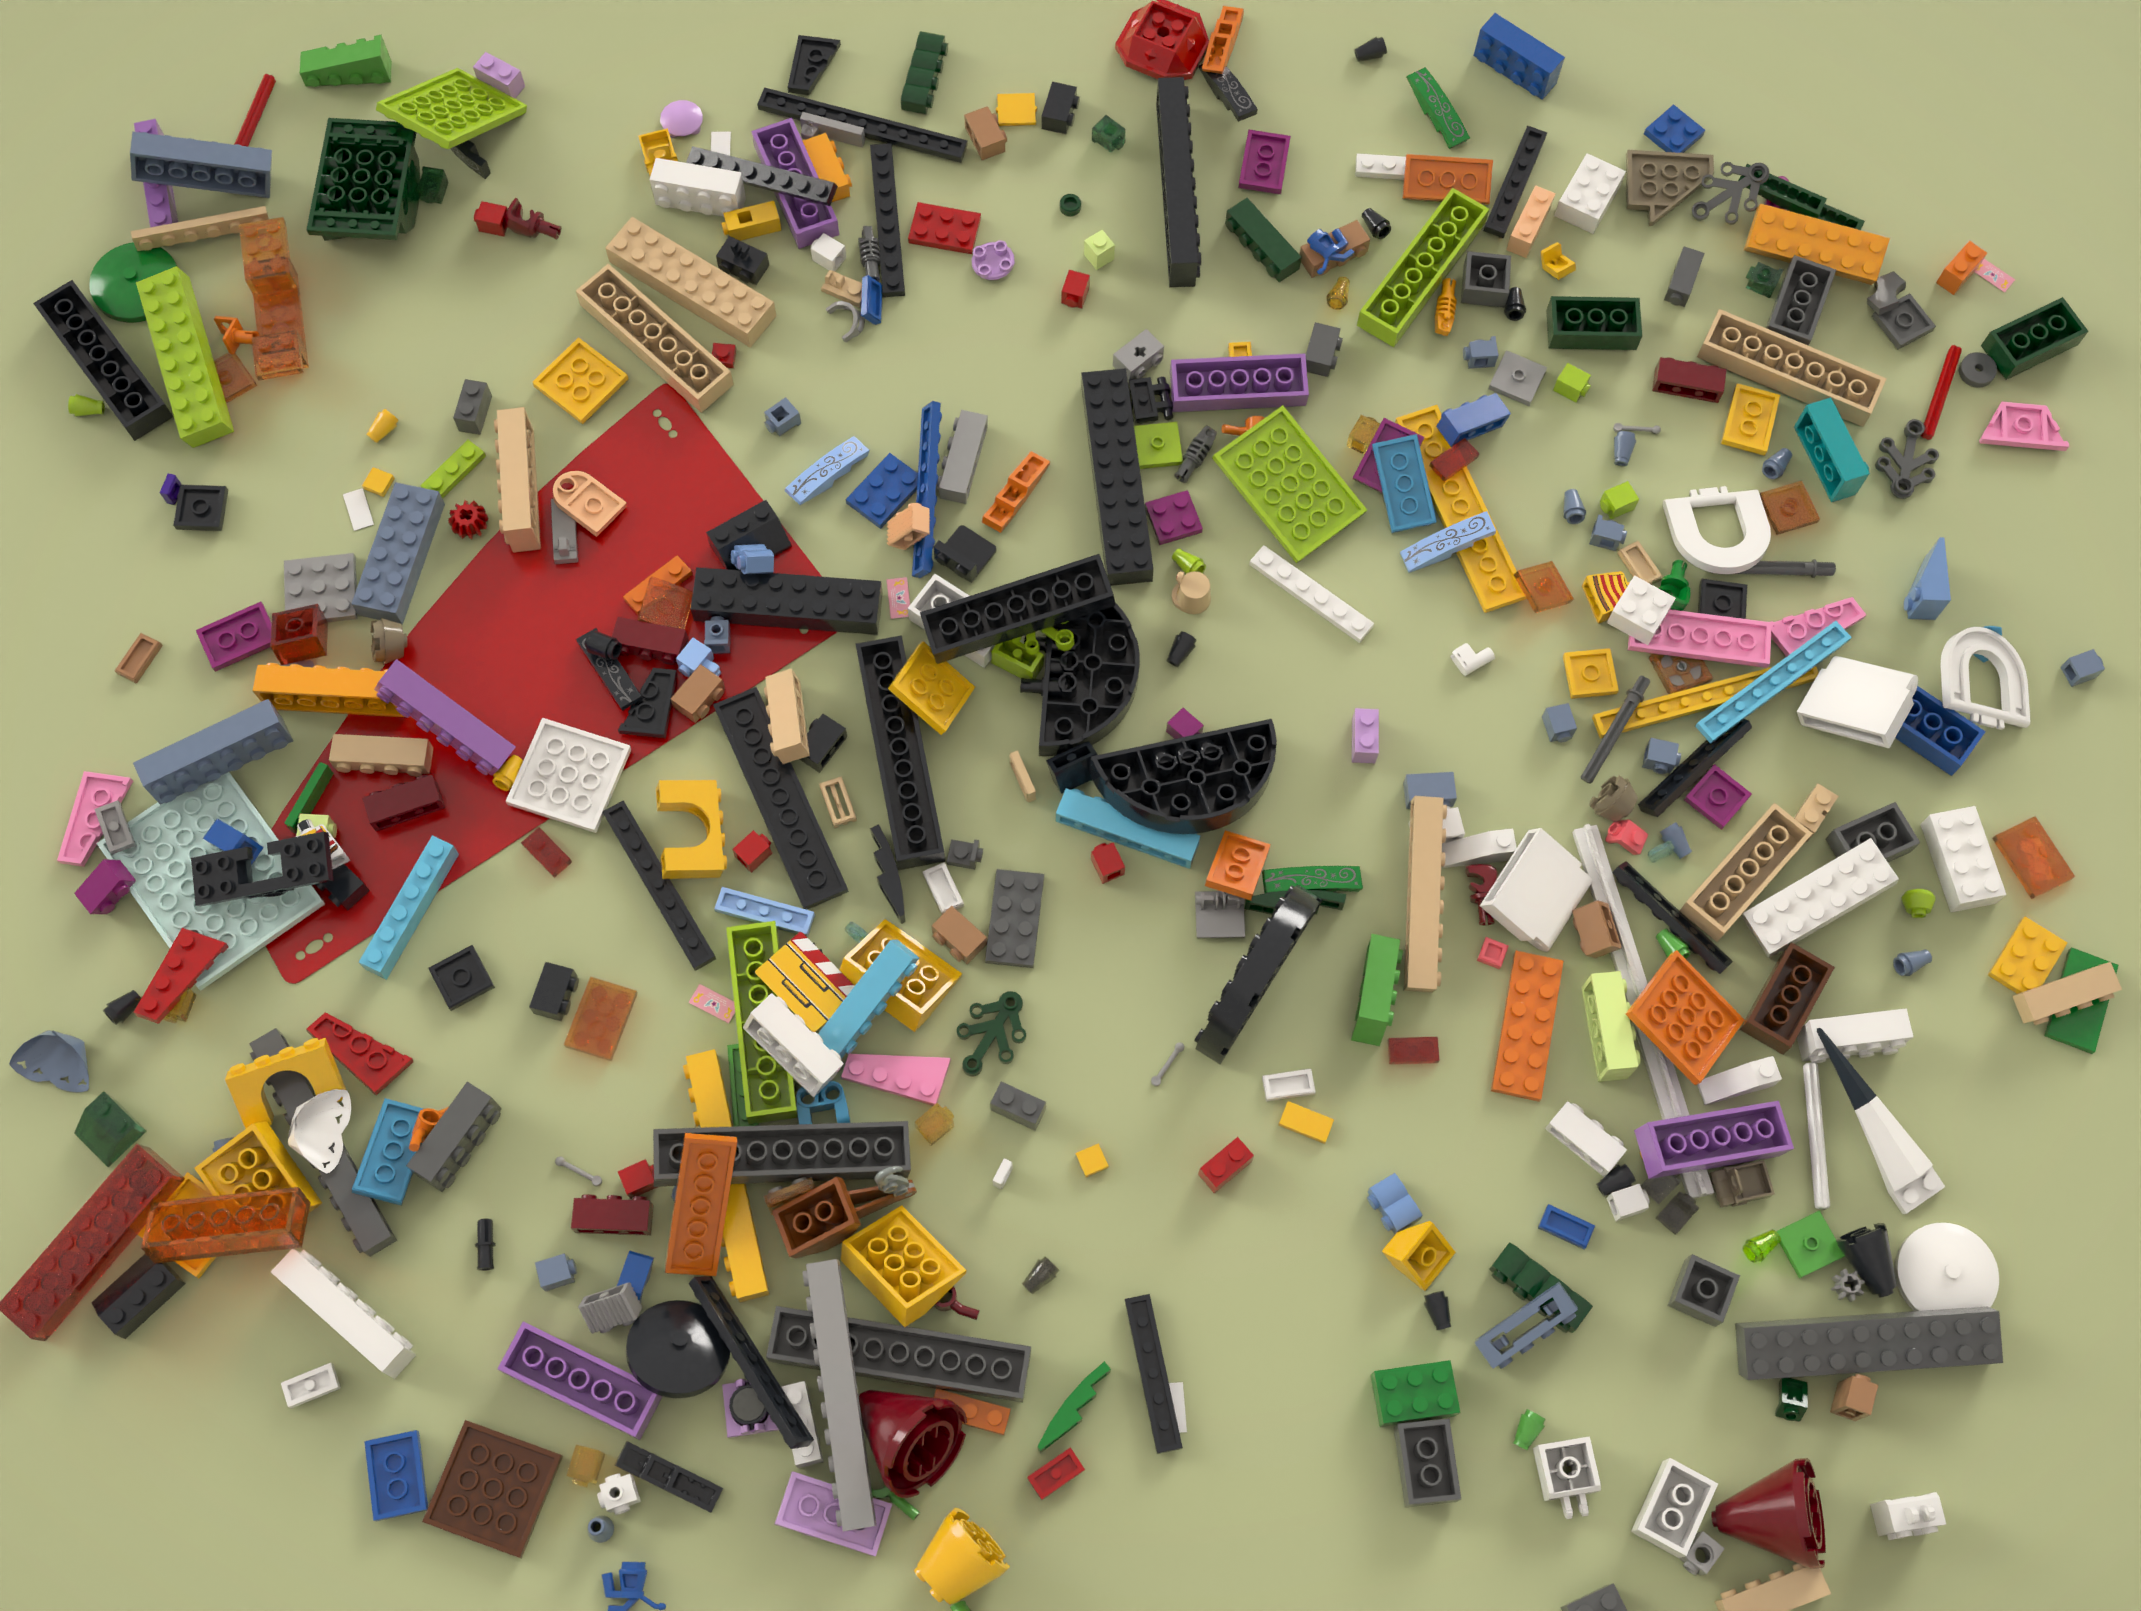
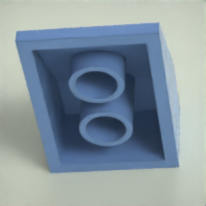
[1904,537,1951,620]

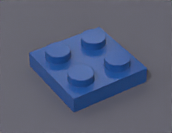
[1644,104,1705,153]

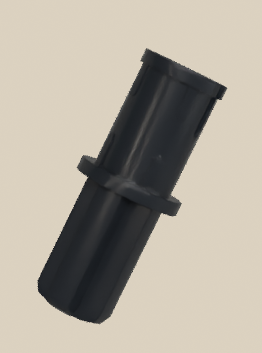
[475,1218,496,1271]

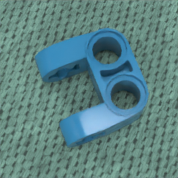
[796,1081,851,1124]

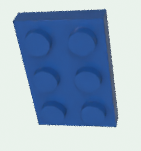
[846,453,918,529]
[364,1430,428,1522]

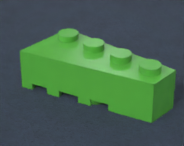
[300,35,392,87]
[1351,934,1403,1046]

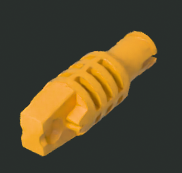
[1435,278,1457,336]

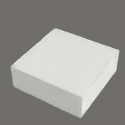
[993,1158,1013,1189]

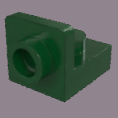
[1775,1378,1808,1422]

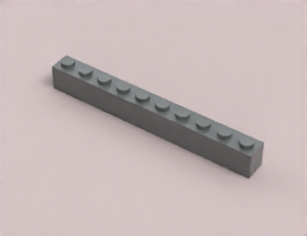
[249,1028,397,1257]

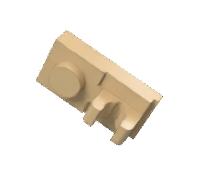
[821,270,862,308]

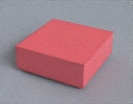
[1477,937,1509,969]

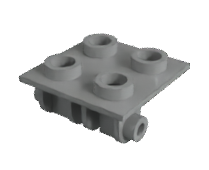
[1195,891,1245,938]

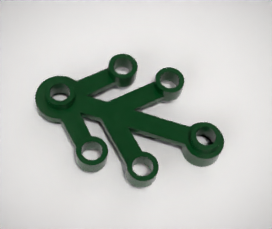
[957,991,1026,1076]

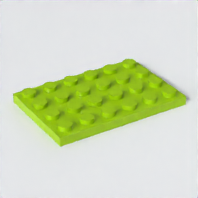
[376,68,527,149]
[1212,405,1367,564]

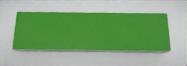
[727,1044,759,1127]

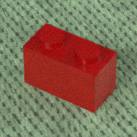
[1198,1137,1254,1193]

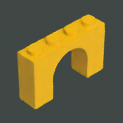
[656,780,727,879]
[225,1038,347,1129]

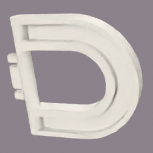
[1663,486,1771,574]
[1941,627,2030,730]

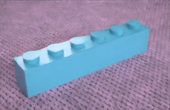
[1056,788,1201,869]
[359,836,459,980]
[818,939,920,1059]

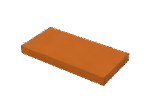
[1402,154,1493,205]

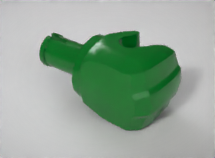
[1658,560,1691,611]

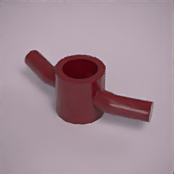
[934,1286,980,1320]

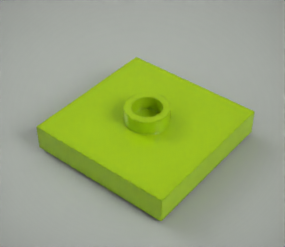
[1134,422,1183,469]

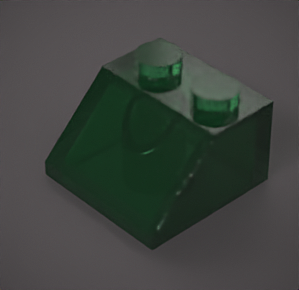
[74,1091,147,1167]

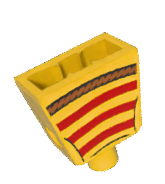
[1582,571,1631,624]

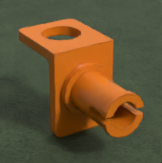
[214,316,260,355]

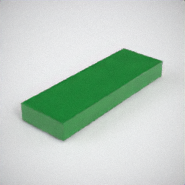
[284,762,334,834]

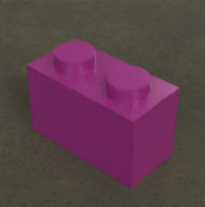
[74,859,136,914]

